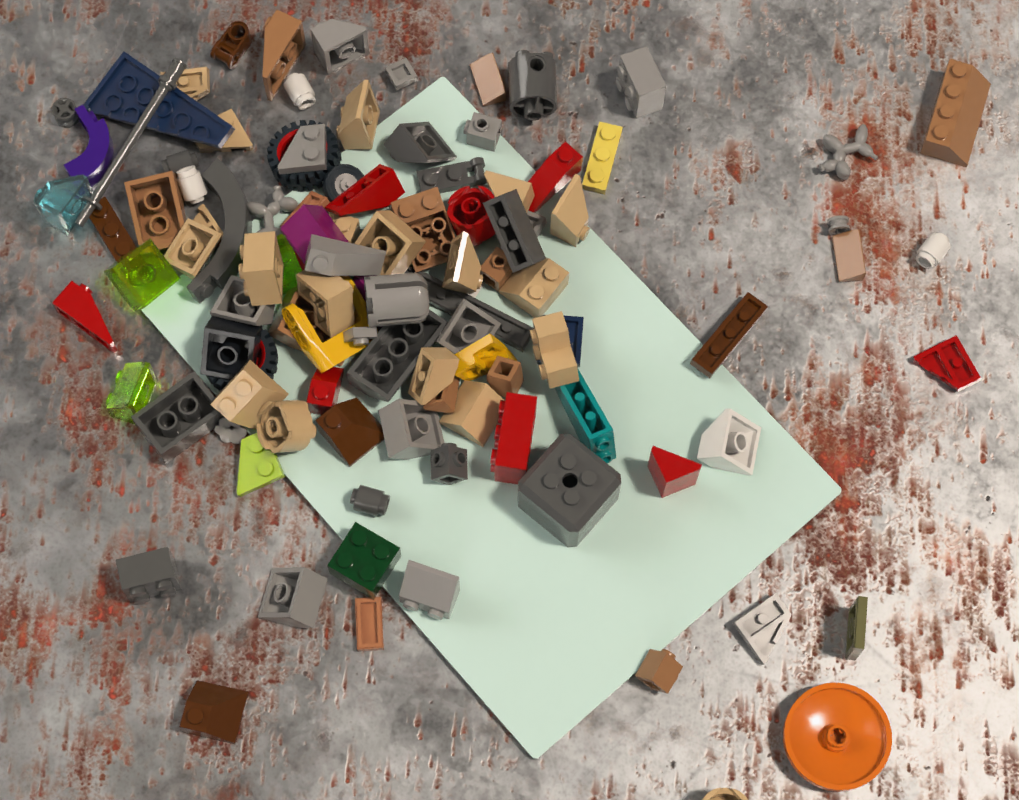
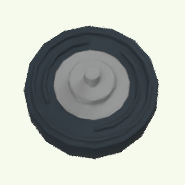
[323,164,364,202]

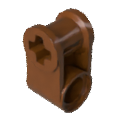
[210,21,252,70]

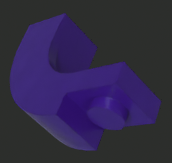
[64,104,114,194]

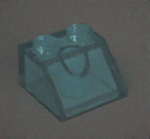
[33,174,93,236]

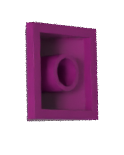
[280,204,348,264]

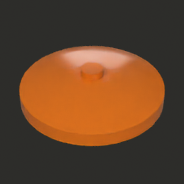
[783,683,892,792]

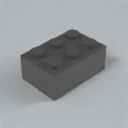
[131,371,224,464]

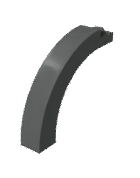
[186,158,252,304]

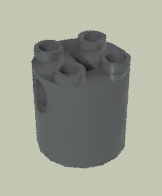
[508,50,557,121]

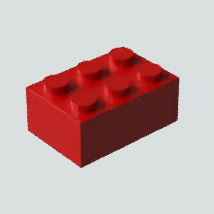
[490,392,537,484]

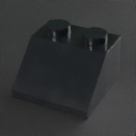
[200,316,262,380]

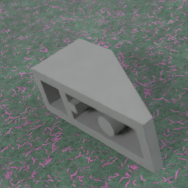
[305,234,386,276]

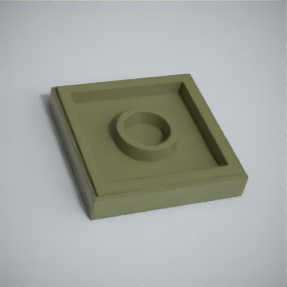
[845,596,868,661]

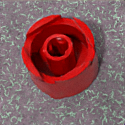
[447,185,495,246]

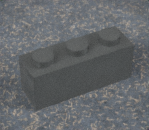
[483,189,546,273]

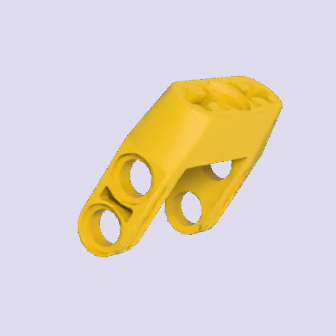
[282,276,378,373]

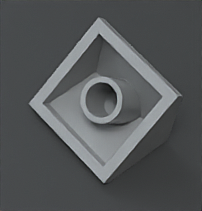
[210,275,275,326]
[436,298,501,354]

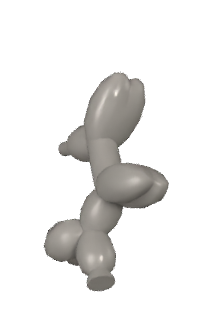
[819,124,878,180]
[247,185,298,241]

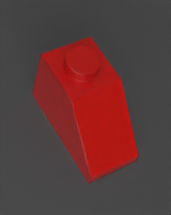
[306,367,344,415]

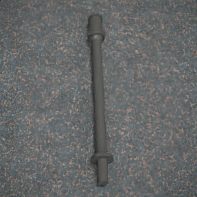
[75,58,187,227]

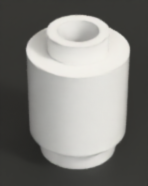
[283,73,316,110]
[176,165,208,204]
[916,233,951,269]

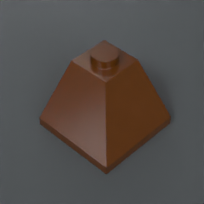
[315,397,385,467]
[179,680,249,744]

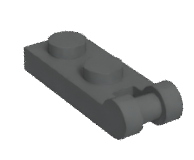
[417,157,487,193]

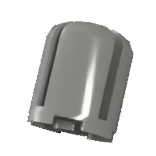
[364,272,429,327]

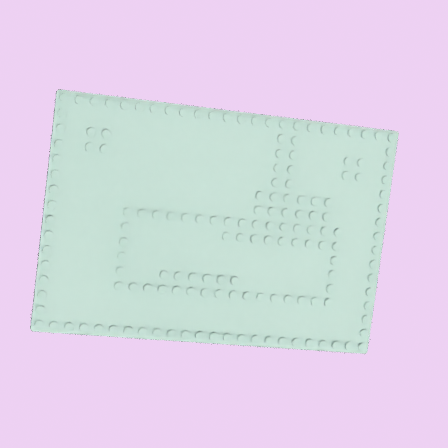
[141,77,841,759]

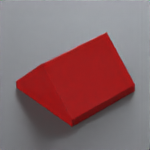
[647,446,702,498]

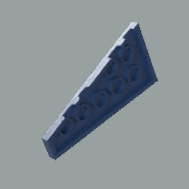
[83,51,235,149]

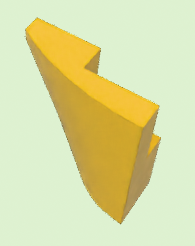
[454,333,517,381]

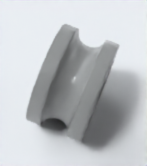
[827,215,851,235]

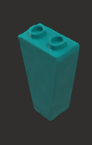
[555,367,616,464]

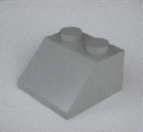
[310,19,370,75]
[378,399,444,460]
[399,560,460,620]
[258,567,328,628]

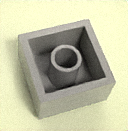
[615,46,666,118]

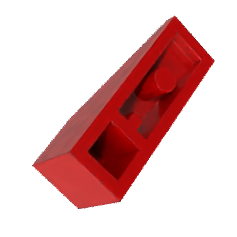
[528,141,583,213]
[325,164,405,216]
[52,281,117,354]

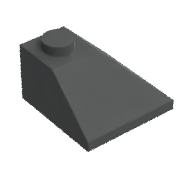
[384,122,457,163]

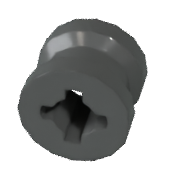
[52,98,79,128]

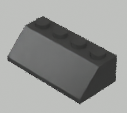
[347,310,448,402]

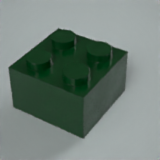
[327,522,401,599]

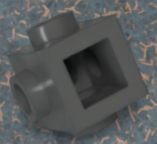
[431,443,468,485]

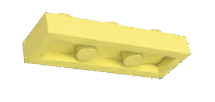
[582,121,623,195]

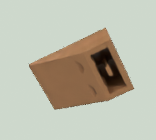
[389,187,455,273]

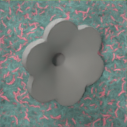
[215,417,247,444]

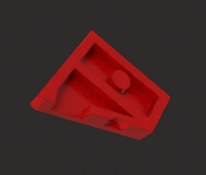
[913,335,981,392]

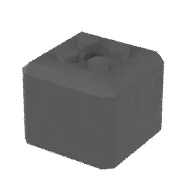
[517,433,621,547]

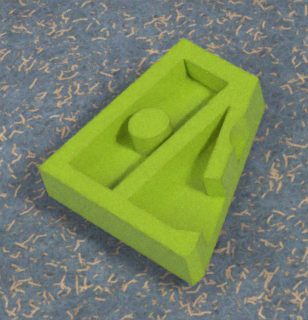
[237,433,285,497]

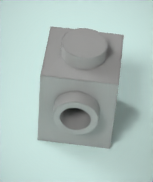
[463,112,502,152]

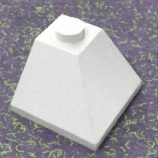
[697,408,761,475]

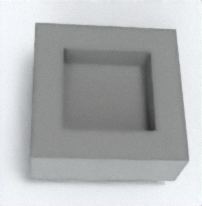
[385,58,418,91]
[343,327,377,346]

